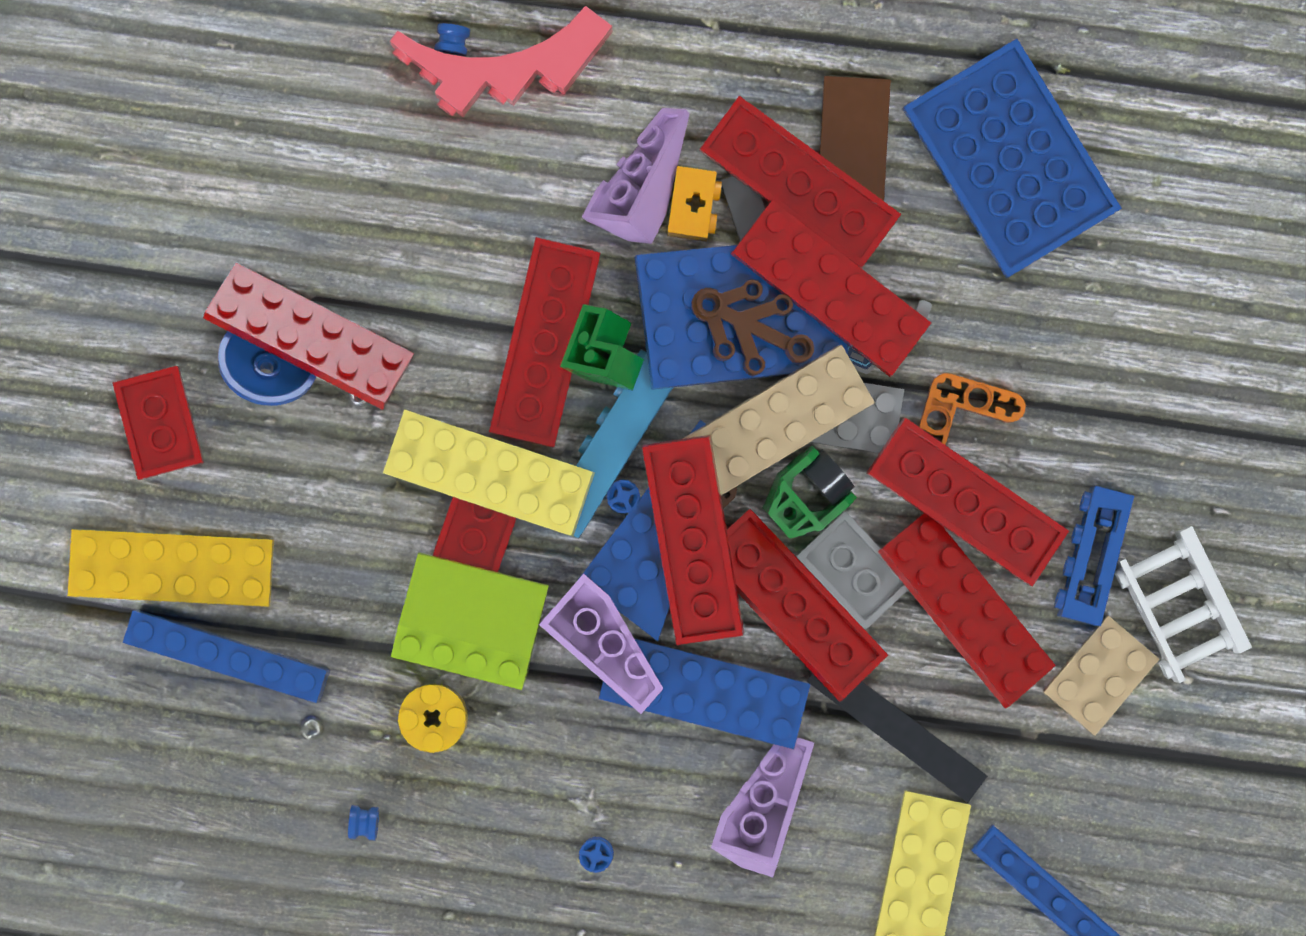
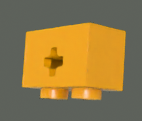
[667,166,722,242]

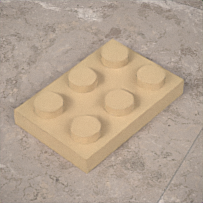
[1042,615,1159,736]

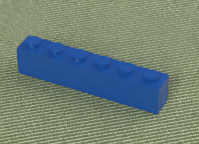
[122,610,330,703]

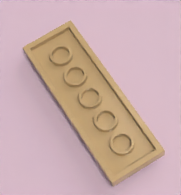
[683,345,875,495]

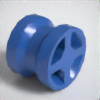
[434,23,470,57]
[606,480,640,514]
[348,805,379,841]
[579,836,614,873]

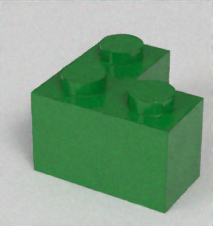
[560,304,644,391]

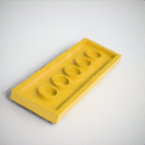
[67,529,274,607]

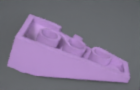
[582,108,690,244]
[539,574,663,714]
[711,737,814,877]

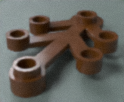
[691,279,814,376]

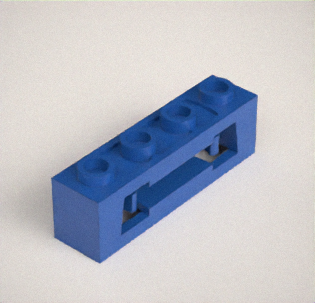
[1054,486,1134,626]

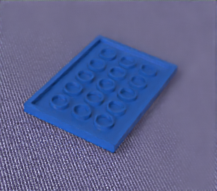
[902,39,1122,279]
[634,245,849,390]

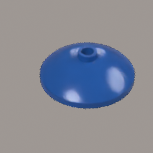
[218,331,317,406]

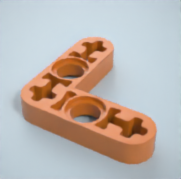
[919,373,1026,445]

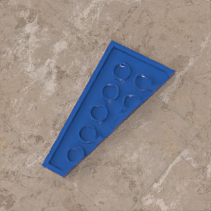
[579,420,706,641]

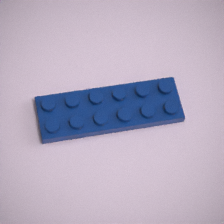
[599,639,811,749]

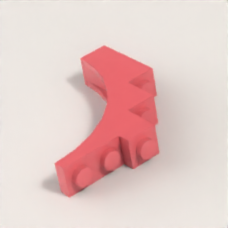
[390,6,613,117]

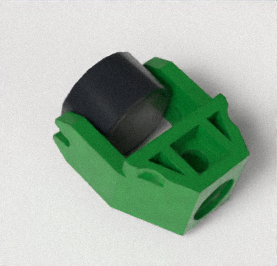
[762,445,857,539]

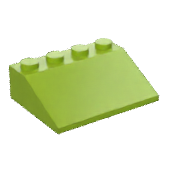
[391,553,549,690]

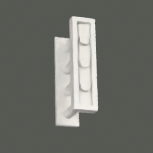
[1114,526,1252,683]

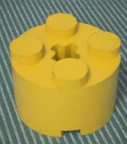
[398,684,468,753]

